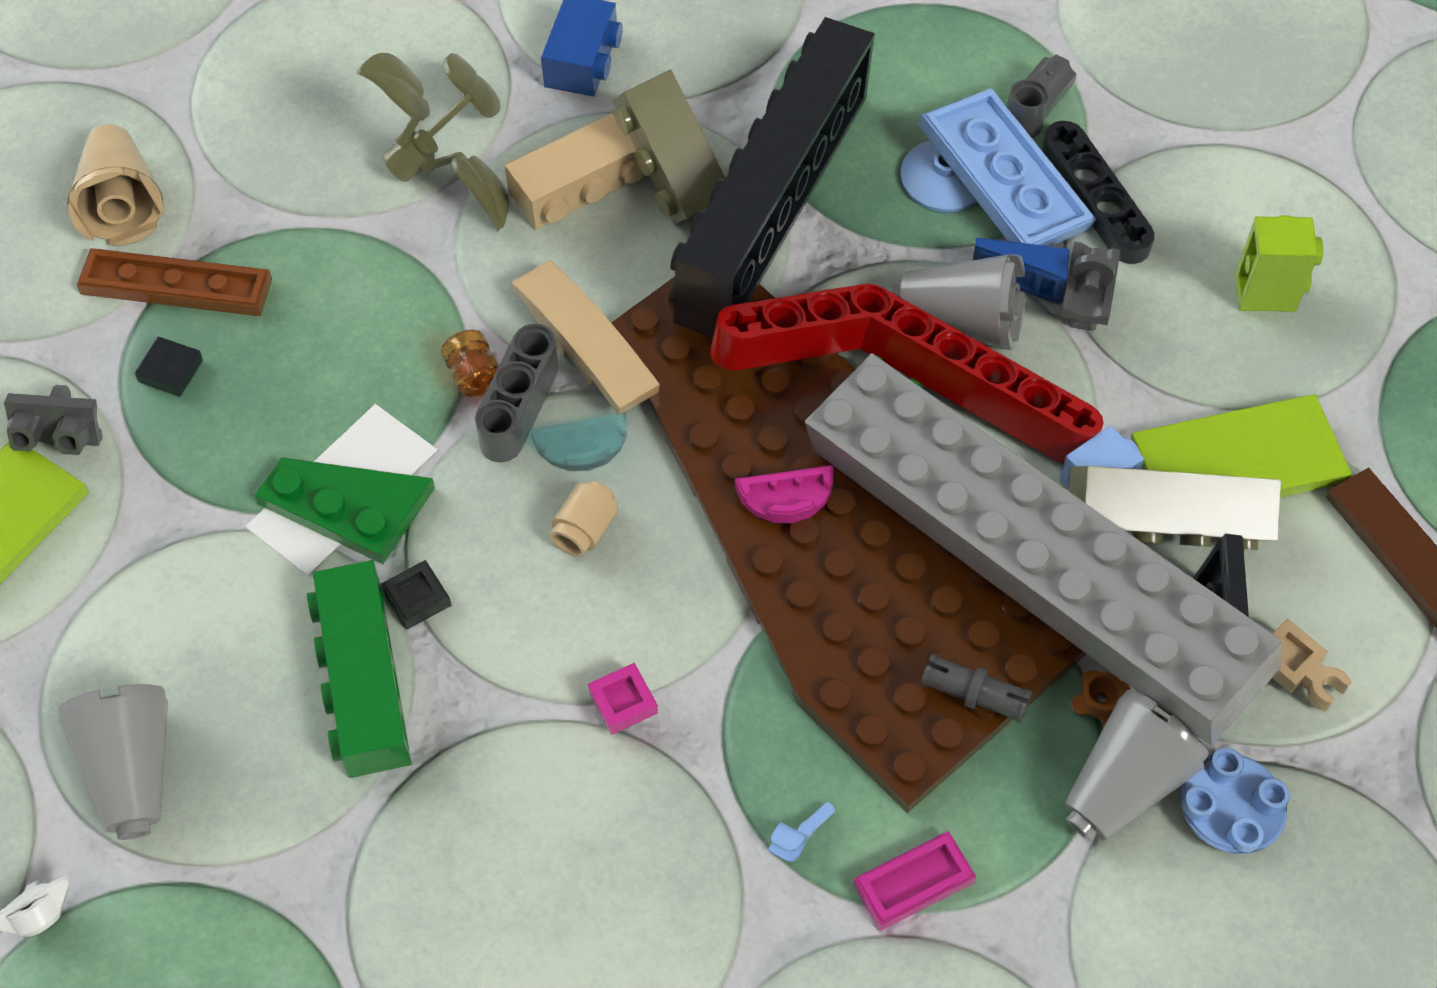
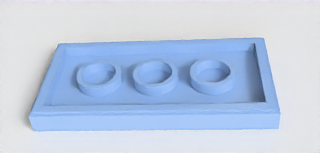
[918,88,1096,246]

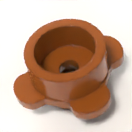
[1072,670,1131,726]

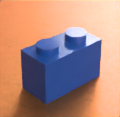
[541,0,623,97]

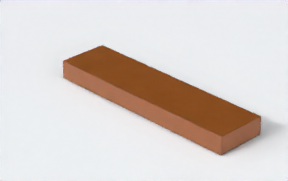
[77,248,272,317]

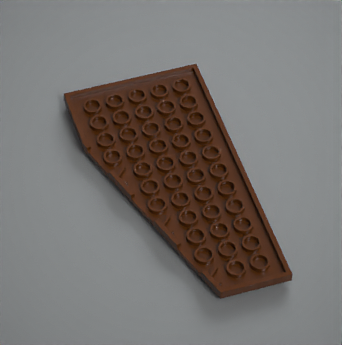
[612,276,1087,813]

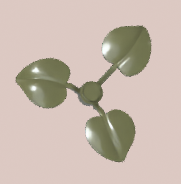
[357,53,509,232]

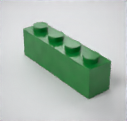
[307,560,412,778]

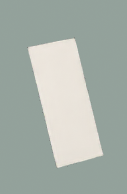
[245,404,438,576]

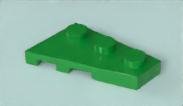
[254,457,435,564]

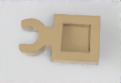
[1272,618,1351,712]

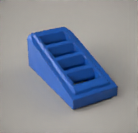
[972,238,1070,303]

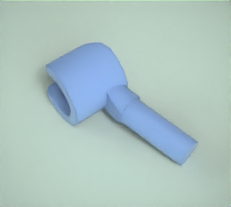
[768,802,835,862]

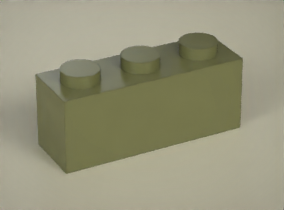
[612,69,725,224]

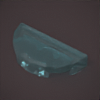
[531,412,627,471]

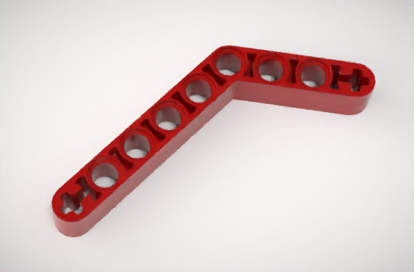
[710,283,1104,464]

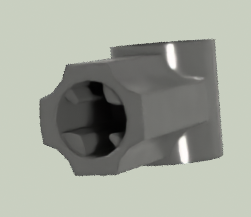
[1006,54,1077,138]

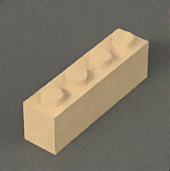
[505,113,645,230]

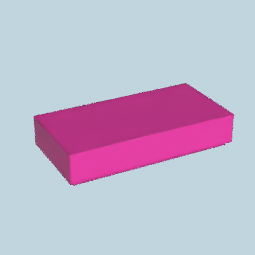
[853,831,976,931]

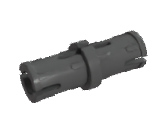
[921,653,1032,723]

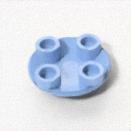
[1180,748,1290,854]

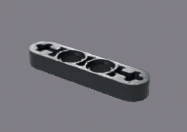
[1042,120,1155,264]

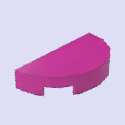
[735,465,833,523]

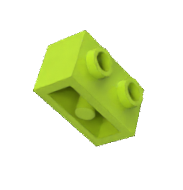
[1235,215,1323,312]

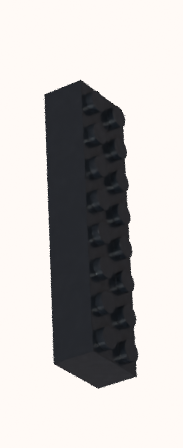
[669,17,875,338]

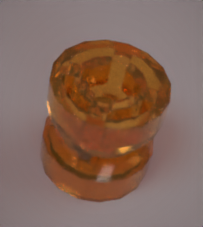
[440,329,499,397]

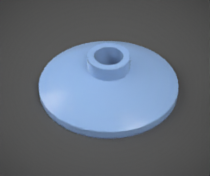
[900,141,978,213]

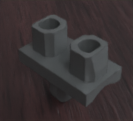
[1060,241,1121,331]
[4,385,103,455]

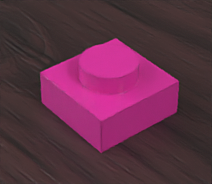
[588,662,658,735]

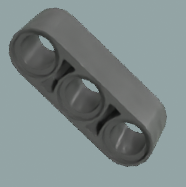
[475,324,559,463]

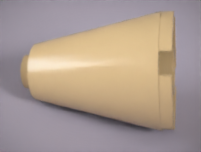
[67,124,164,246]

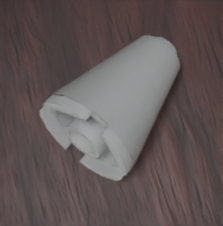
[893,254,1025,350]
[58,684,168,840]
[1064,689,1209,841]

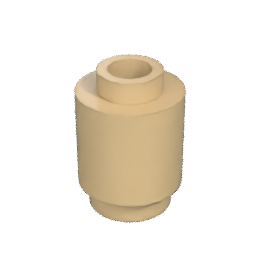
[549,481,619,557]

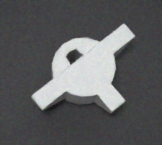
[0,873,71,937]

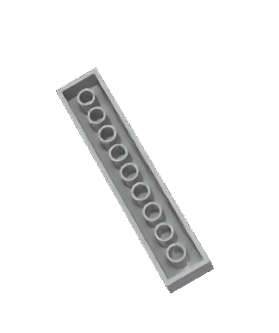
[804,353,1282,746]

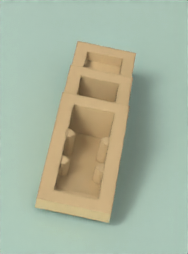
[512,260,660,416]

